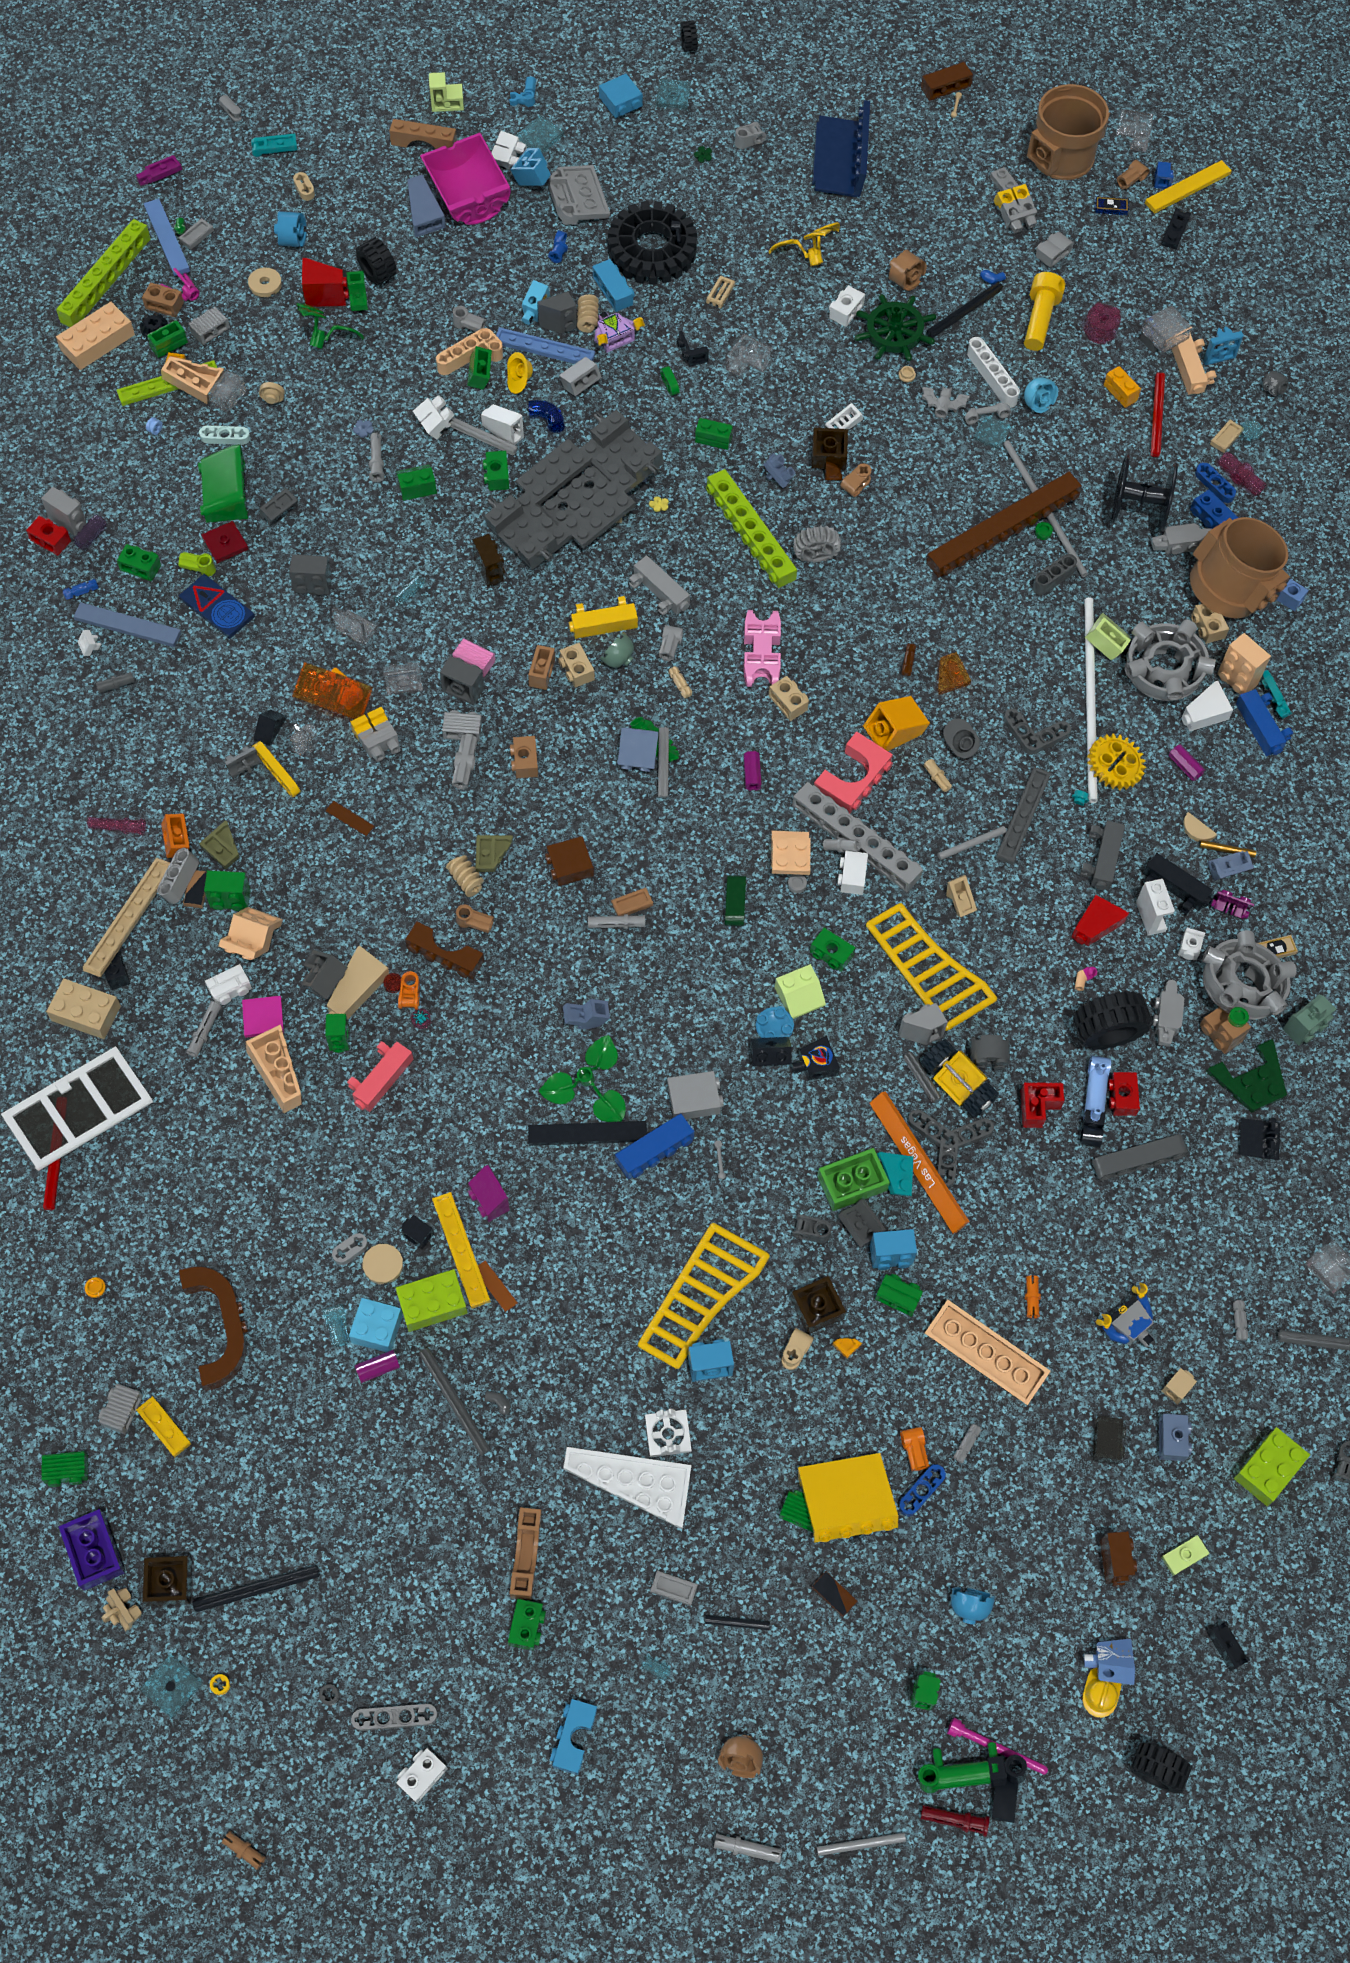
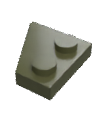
[199,820,240,869]
[475,835,513,872]

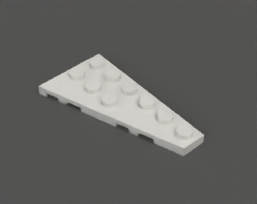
[564,1447,691,1529]

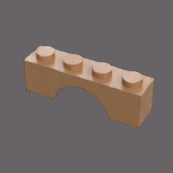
[389,119,457,149]
[510,1507,542,1601]

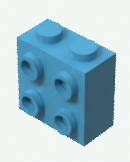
[599,74,643,118]

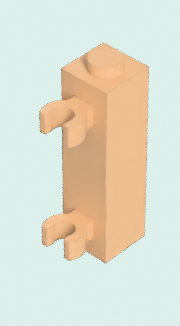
[1171,334,1217,395]

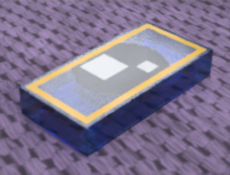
[1095,196,1129,215]

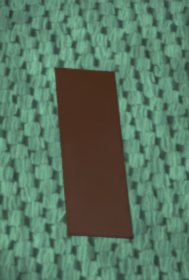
[325,801,374,836]

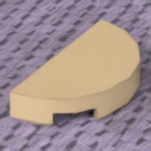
[1183,812,1217,842]

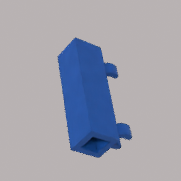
[1236,689,1294,756]

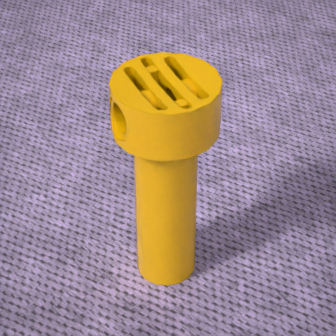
[1024,272,1066,351]

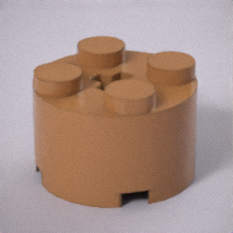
[889,249,927,291]

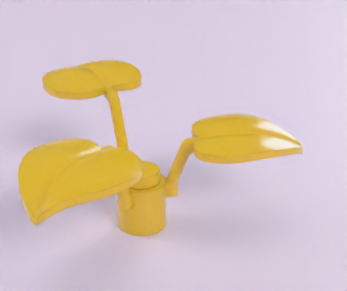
[769,222,840,267]

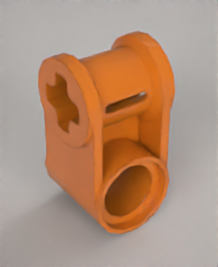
[398,971,420,1010]

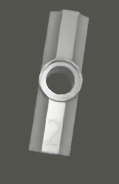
[452,733,478,790]

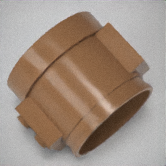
[1027,84,1110,180]
[1190,517,1290,618]

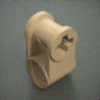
[781,1328,814,1370]

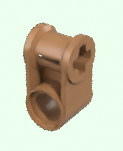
[840,463,872,497]

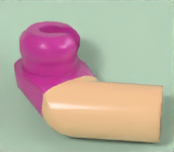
[1075,967,1097,991]

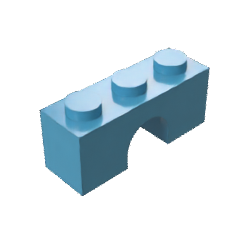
[550,1699,597,1775]

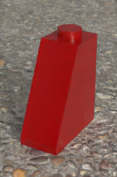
[1072,895,1129,946]

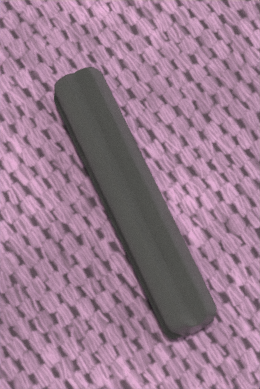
[903,1052,941,1103]

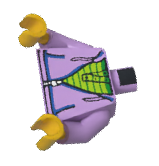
[594,312,645,353]

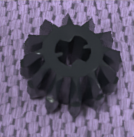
[140,312,168,340]

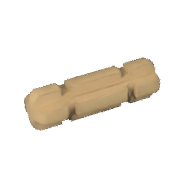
[669,666,692,698]

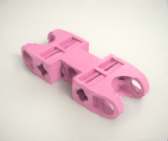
[744,610,781,687]

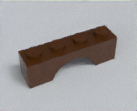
[405,921,484,979]

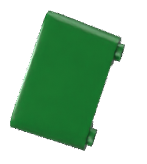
[198,444,248,523]

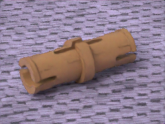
[222,1831,266,1870]

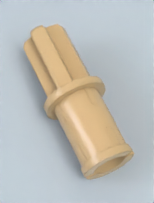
[924,759,952,792]

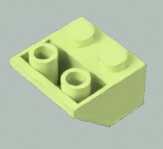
[1085,613,1131,661]

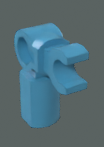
[509,77,536,107]

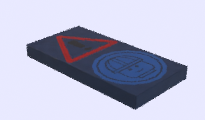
[179,574,255,639]

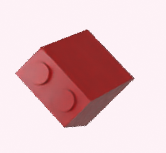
[302,258,349,307]

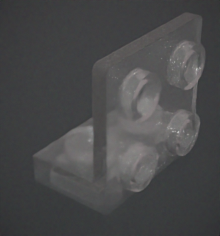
[332,606,377,645]

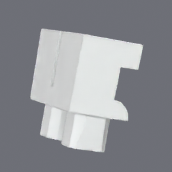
[492,131,527,171]
[413,395,454,439]

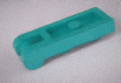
[251,133,298,157]

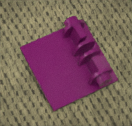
[1211,890,1255,919]

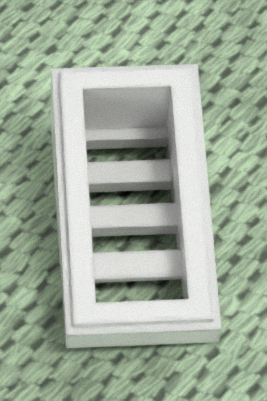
[825,403,863,429]

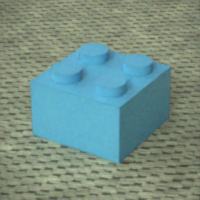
[349,1298,403,1352]

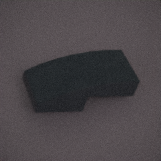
[992,1779,1019,1823]

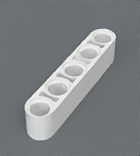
[967,337,1020,408]

